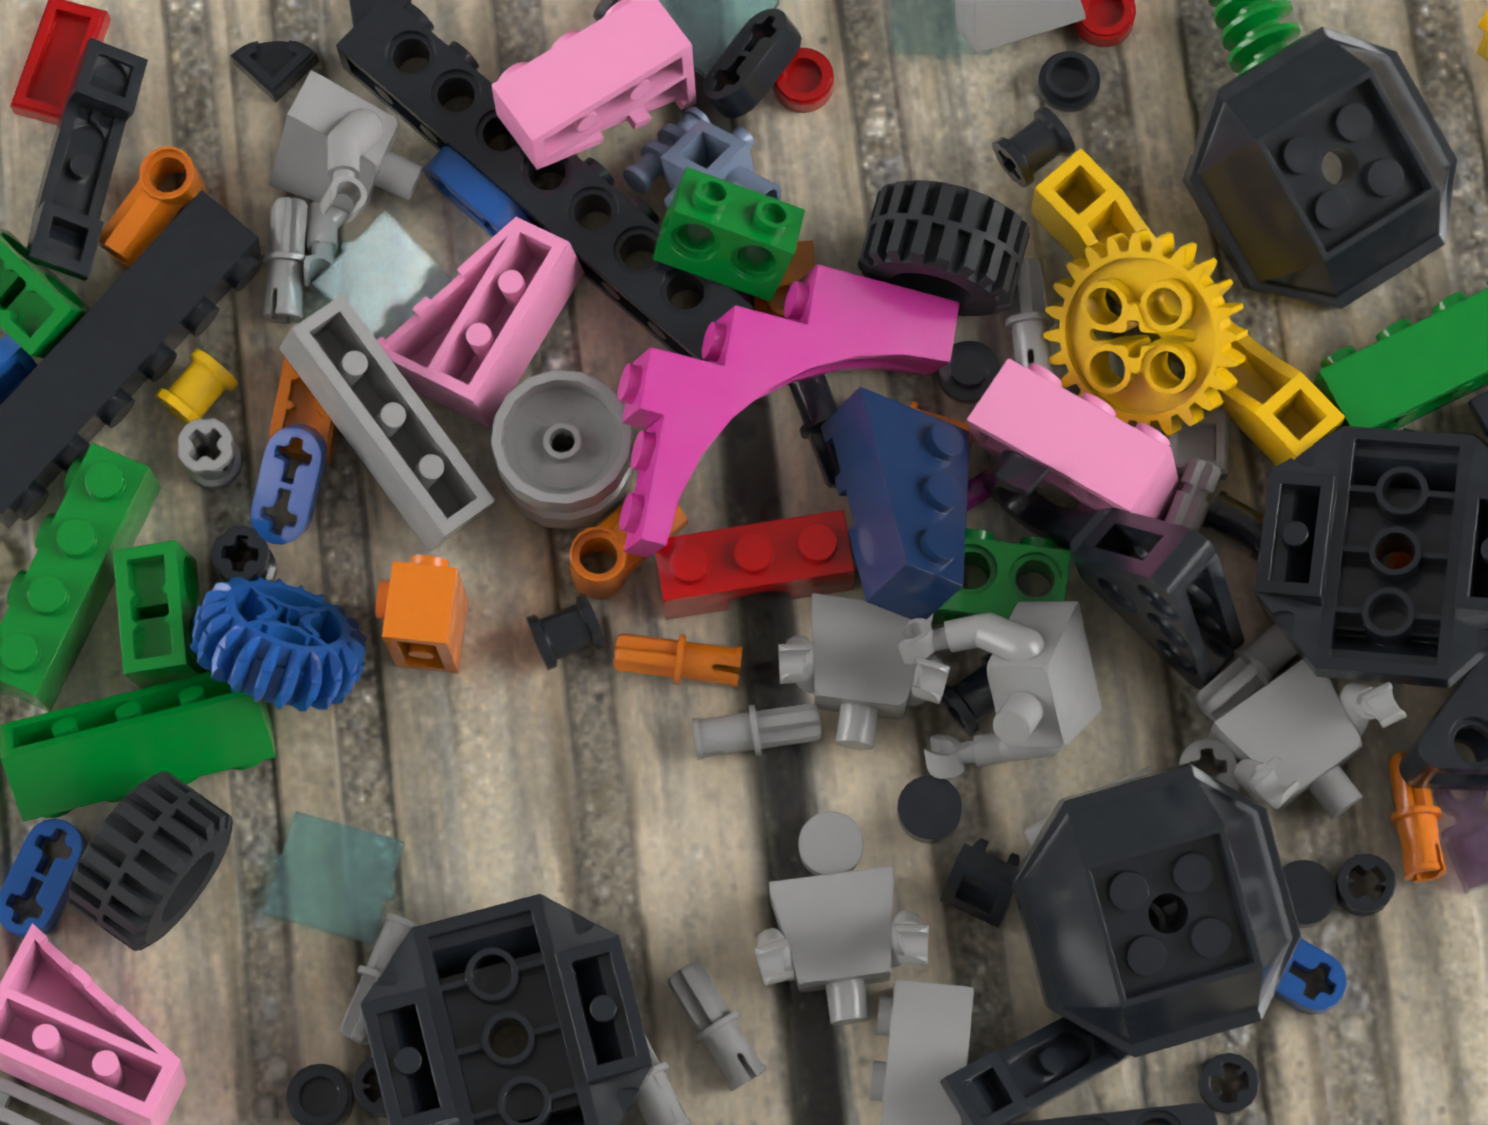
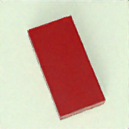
[10,0,111,125]

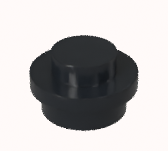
[1038,51,1100,112]
[937,341,1000,403]

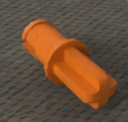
[613,633,743,688]
[1389,751,1447,882]

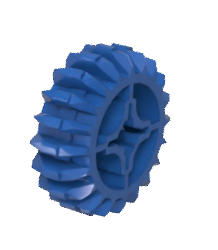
[191,576,367,712]

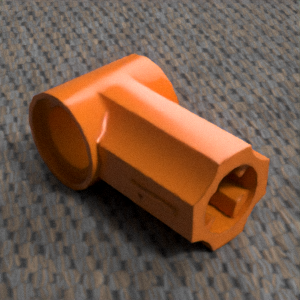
[98,146,206,268]
[569,504,689,599]

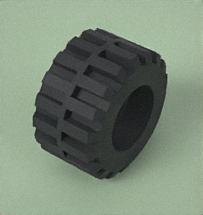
[858,180,1030,316]
[68,771,233,951]

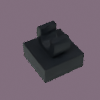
[940,838,1020,928]

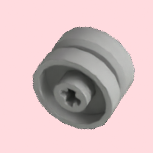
[491,370,634,530]

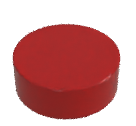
[1074,0,1136,47]
[773,48,834,113]

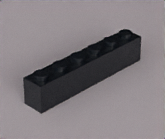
[0,190,262,529]

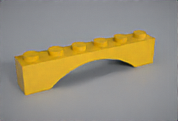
[1031,148,1345,466]

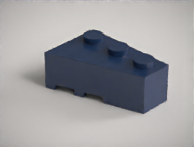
[821,386,970,620]

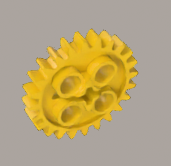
[1044,229,1248,436]

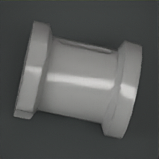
[178,418,243,490]

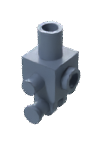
[623,107,781,208]

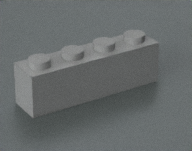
[279,294,495,552]
[870,979,974,1125]

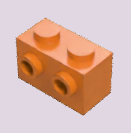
[375,555,469,673]

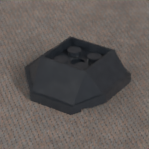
[1182,27,1457,309]
[1255,426,1488,688]
[1010,763,1301,1057]
[360,894,654,1125]

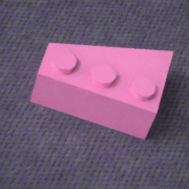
[491,0,697,170]
[377,217,584,429]
[967,358,1181,521]
[0,923,187,1125]

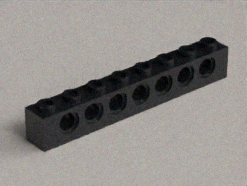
[336,0,754,362]

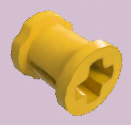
[154,348,239,425]

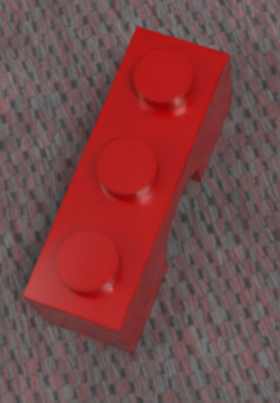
[655,509,855,620]

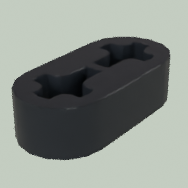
[703,8,802,118]

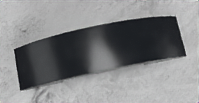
[26,37,148,281]
[940,1017,1131,1125]

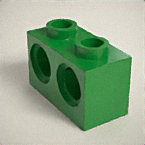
[652,167,805,302]
[0,229,91,358]
[932,528,1071,625]
[113,540,206,689]

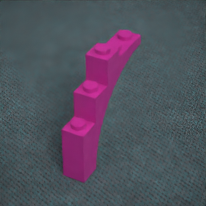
[618,264,960,558]

